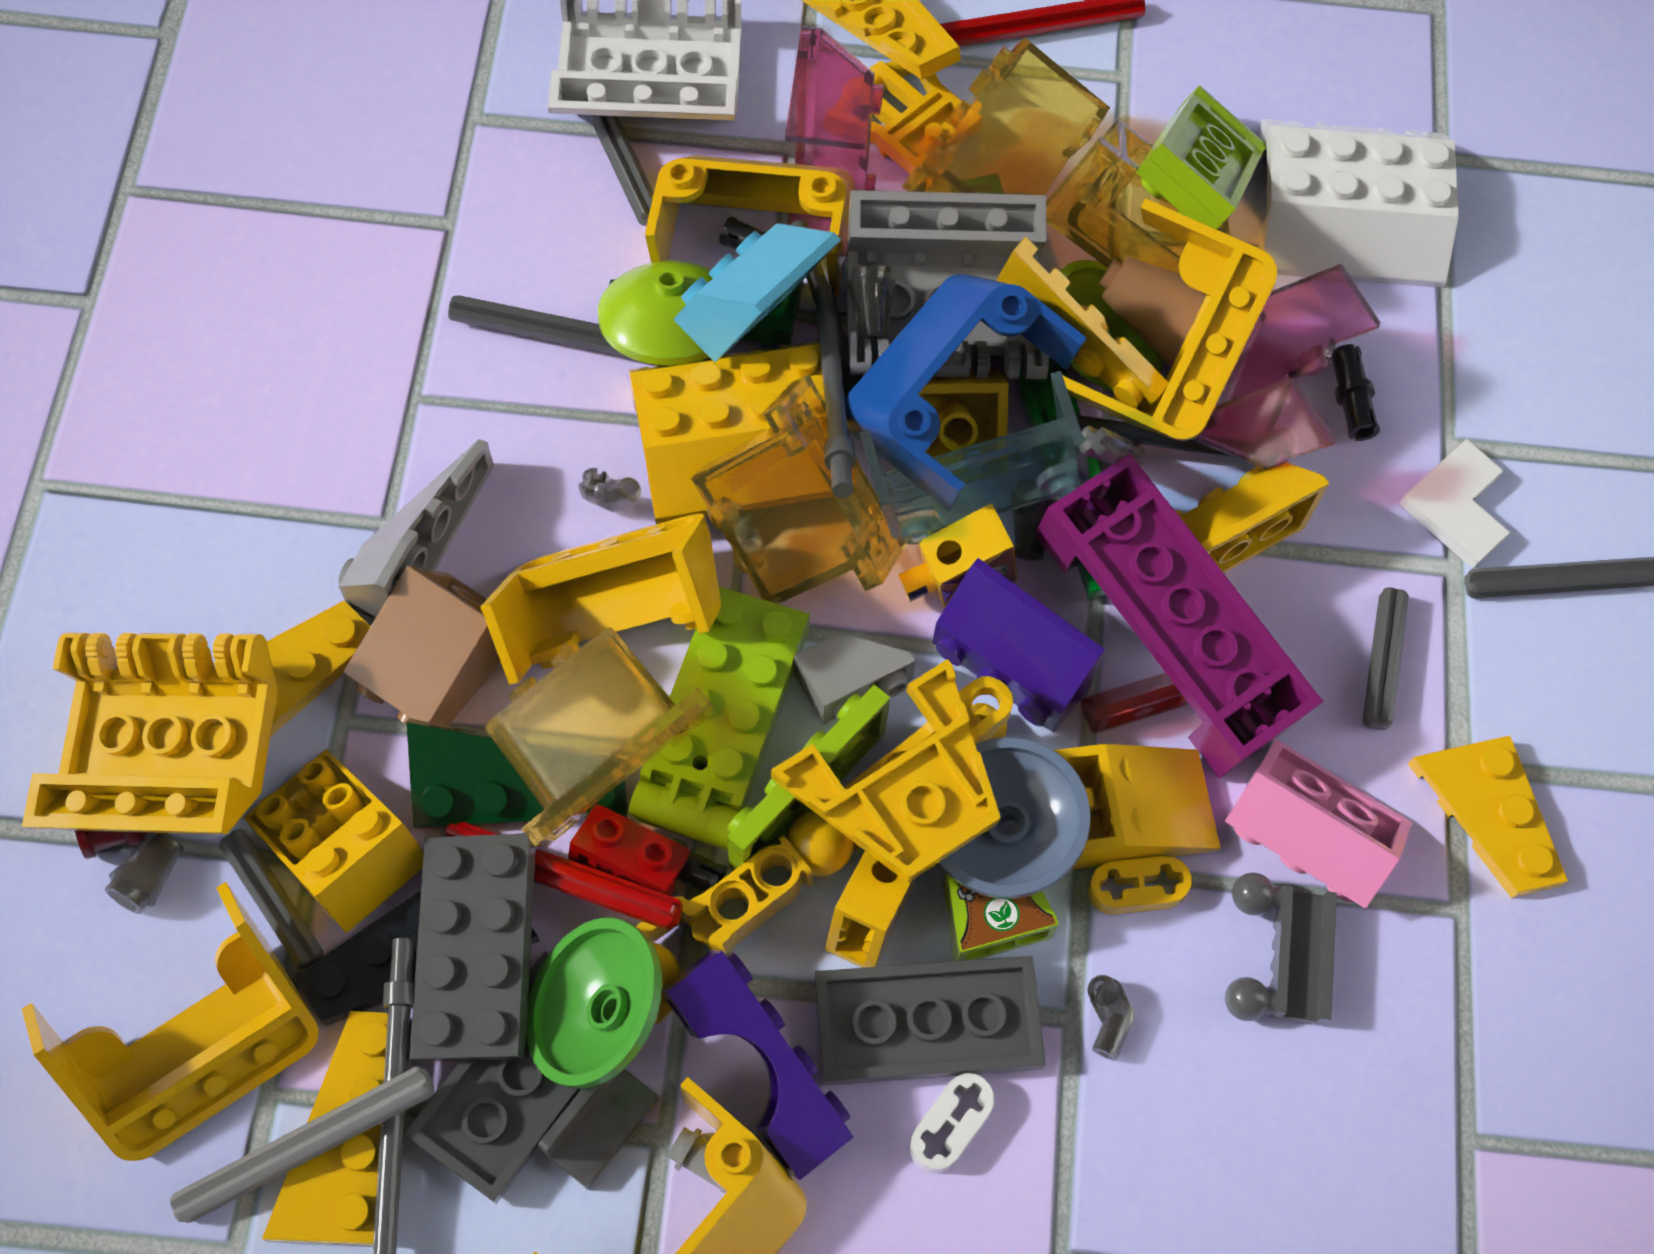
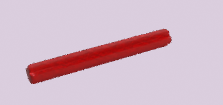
[940,0,1145,47]
[444,822,683,930]

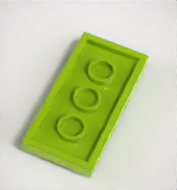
[727,684,890,871]

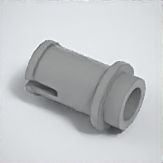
[667,1127,726,1194]

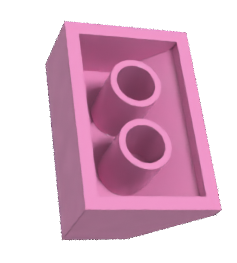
[1225,739,1412,909]

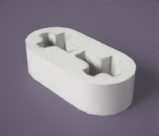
[909,1073,994,1174]

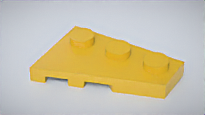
[1408,735,1568,898]

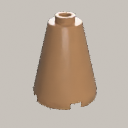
[1099,256,1206,368]

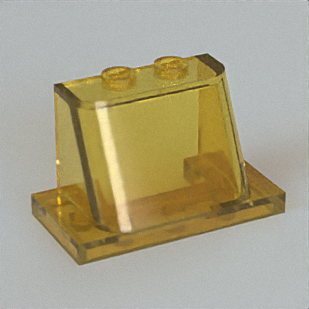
[1046,119,1231,274]
[691,374,906,604]
[484,627,715,848]

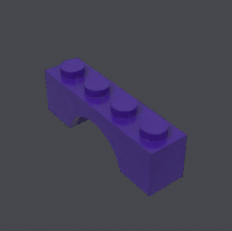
[661,949,854,1180]

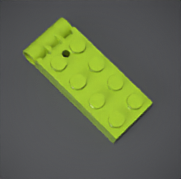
[1136,85,1266,230]
[628,586,810,850]

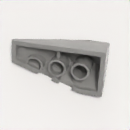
[338,439,494,618]

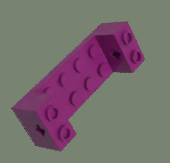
[1034,453,1324,779]

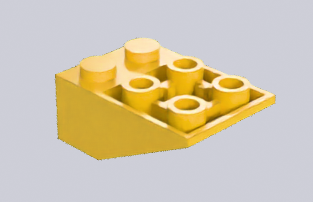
[1053,744,1221,870]
[243,749,424,934]

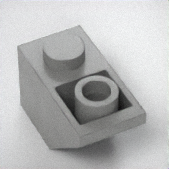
[794,632,916,724]

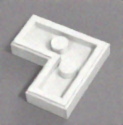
[1399,439,1510,569]

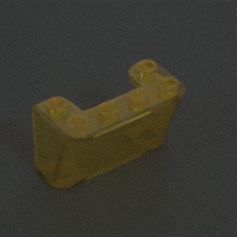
[901,37,1110,208]

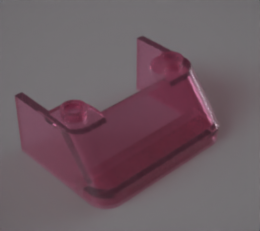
[785,26,884,257]
[1191,263,1381,467]

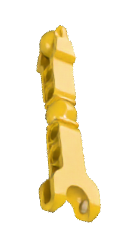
[636,676,1013,1025]

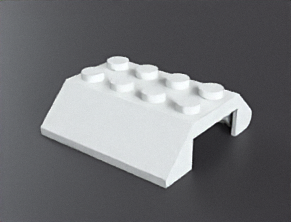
[548,0,742,120]
[1258,119,1459,288]

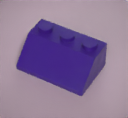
[932,558,1105,733]

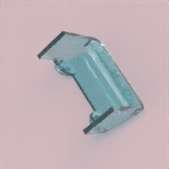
[859,371,1089,545]

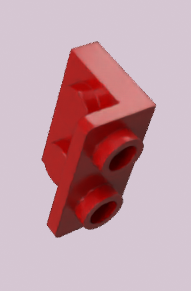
[568,805,690,896]

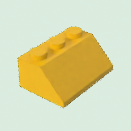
[1176,460,1329,573]

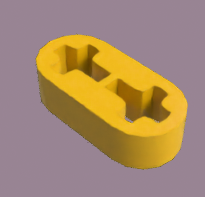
[1088,856,1191,915]

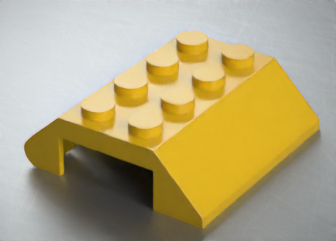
[628,341,834,524]
[22,632,278,835]

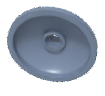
[939,737,1090,899]

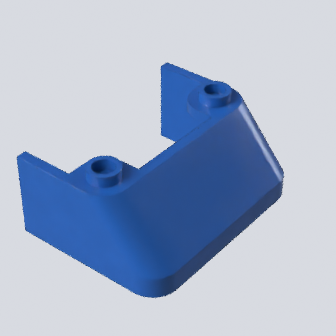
[845,274,1087,511]

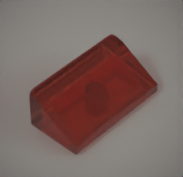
[1080,673,1187,734]

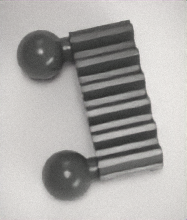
[1225,872,1337,1025]

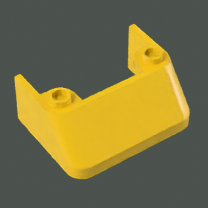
[645,155,855,296]
[1056,198,1277,441]
[480,514,722,685]
[22,882,319,1161]
[533,1077,807,1254]

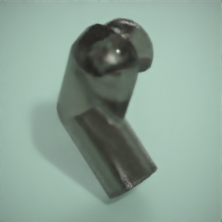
[578,468,641,512]
[1087,974,1135,1061]

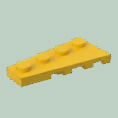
[802,0,961,80]
[996,236,1169,413]
[215,601,371,737]
[262,1011,388,1246]

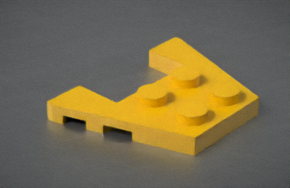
[771,659,1001,883]

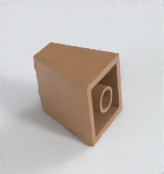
[343,565,501,728]

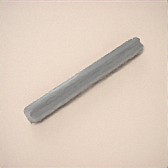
[170,1067,435,1223]

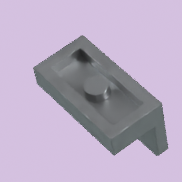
[538,1069,659,1190]

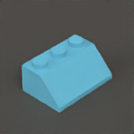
[673,223,841,362]

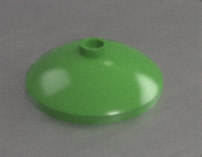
[526,918,662,1089]

